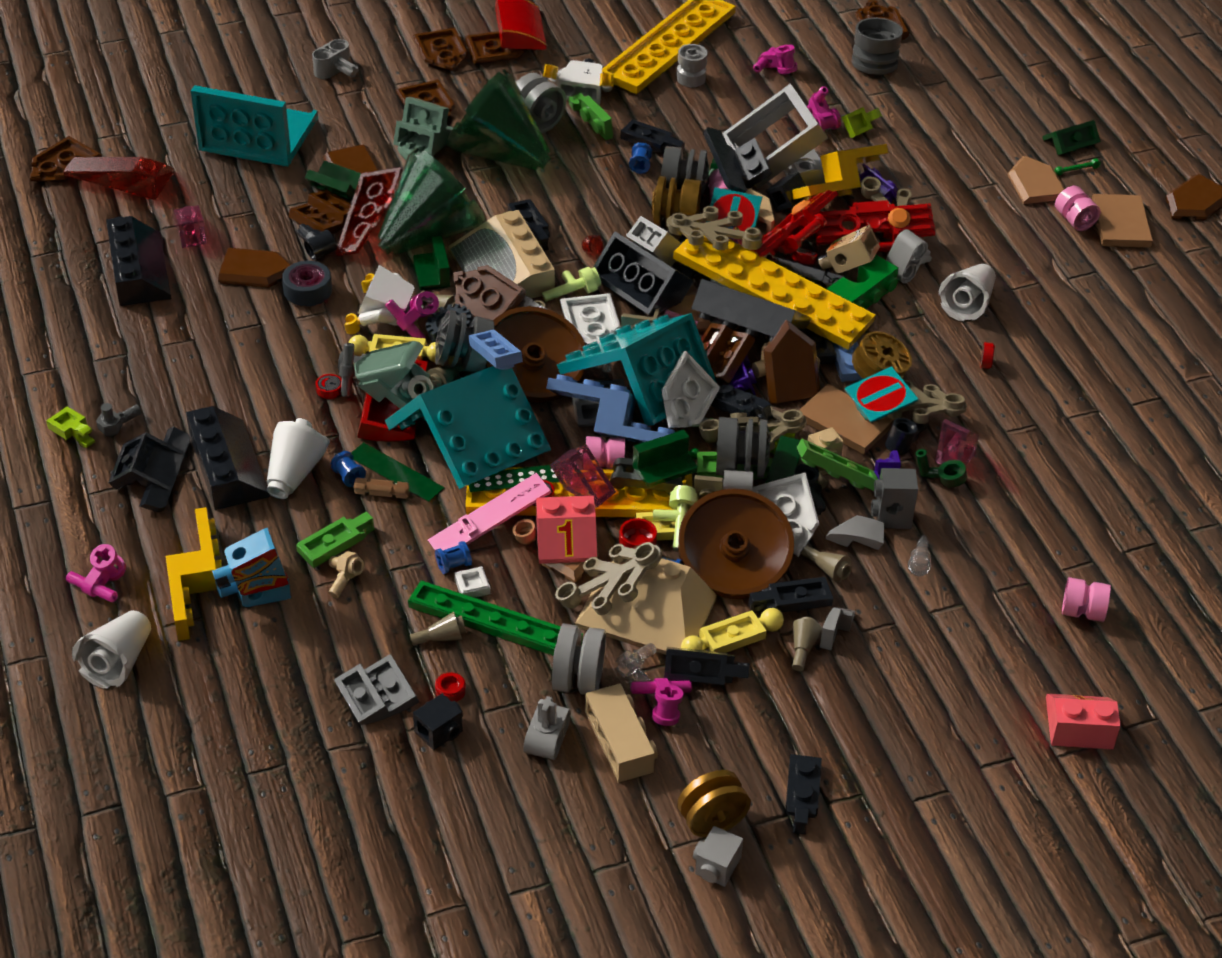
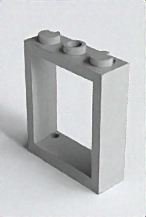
[723,83,828,189]

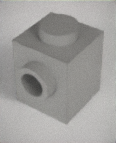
[693,826,743,887]

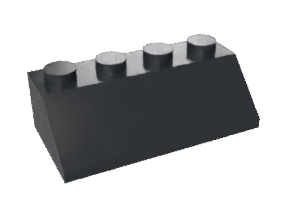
[106,216,172,306]
[593,231,694,316]
[691,279,812,342]
[186,406,270,510]

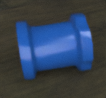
[629,143,652,174]
[331,451,366,487]
[435,541,472,574]

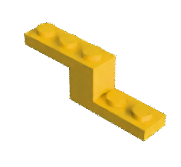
[792,144,888,200]
[166,507,222,641]

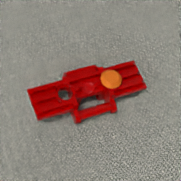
[751,190,838,257]
[815,200,936,252]

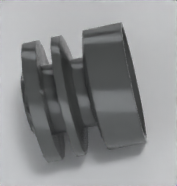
[851,18,903,75]
[661,146,709,202]
[435,310,494,373]
[716,417,771,478]

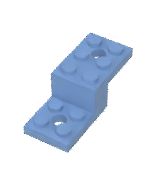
[546,374,675,443]

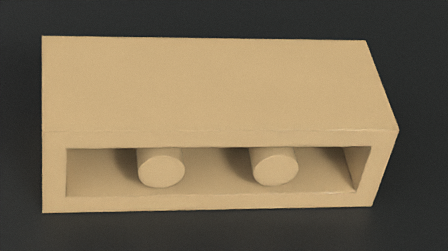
[585,683,658,783]

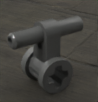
[338,343,367,397]

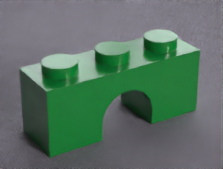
[827,255,899,309]

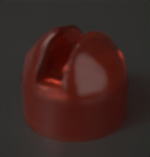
[581,235,603,255]

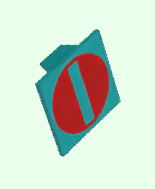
[706,187,763,242]
[844,366,919,423]

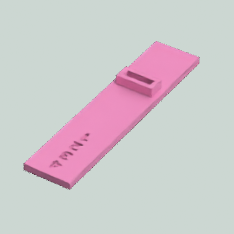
[428,473,551,550]

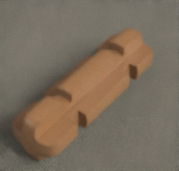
[354,477,410,499]

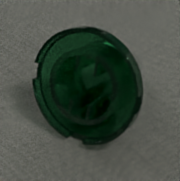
[446,69,552,170]
[377,148,486,256]

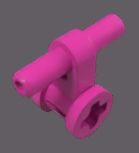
[753,45,798,74]
[807,86,841,131]
[385,291,439,339]
[66,544,126,602]
[630,678,692,726]

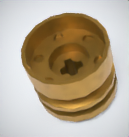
[651,176,702,229]

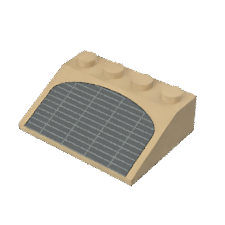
[449,210,555,298]

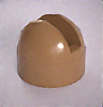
[513,519,537,545]

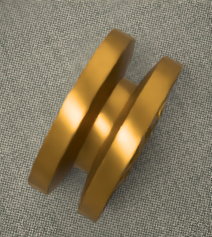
[852,331,912,379]
[677,770,751,838]

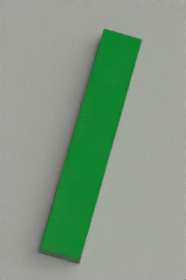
[408,580,583,656]

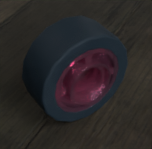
[283,261,332,306]

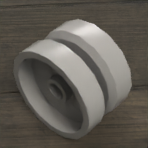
[507,73,566,134]
[552,624,606,695]

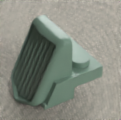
[393,97,457,162]
[354,341,430,409]

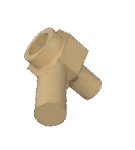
[328,551,364,598]

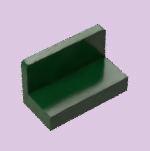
[1042,120,1101,155]
[305,161,366,202]
[413,236,450,290]
[633,430,698,487]

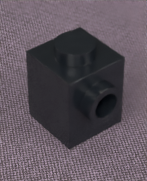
[766,172,806,212]
[413,693,463,751]

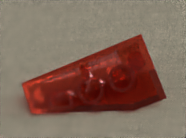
[63,157,174,200]
[335,167,404,256]

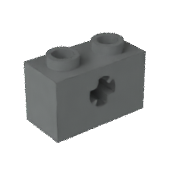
[871,468,918,529]

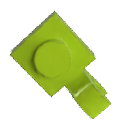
[841,107,882,138]
[46,406,95,448]

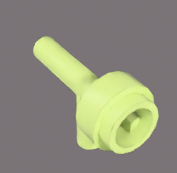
[542,267,602,302]
[653,485,698,552]

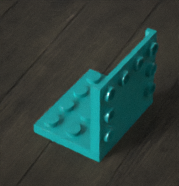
[191,85,318,167]
[557,313,717,426]
[385,366,551,489]

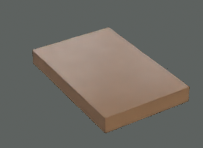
[1092,194,1153,248]
[800,384,895,454]

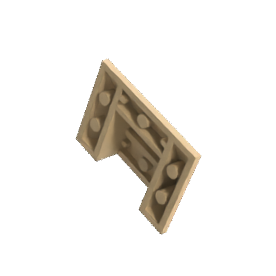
[575,558,717,655]

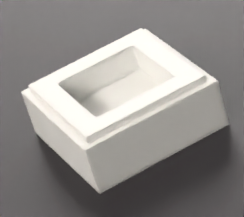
[454,567,490,598]

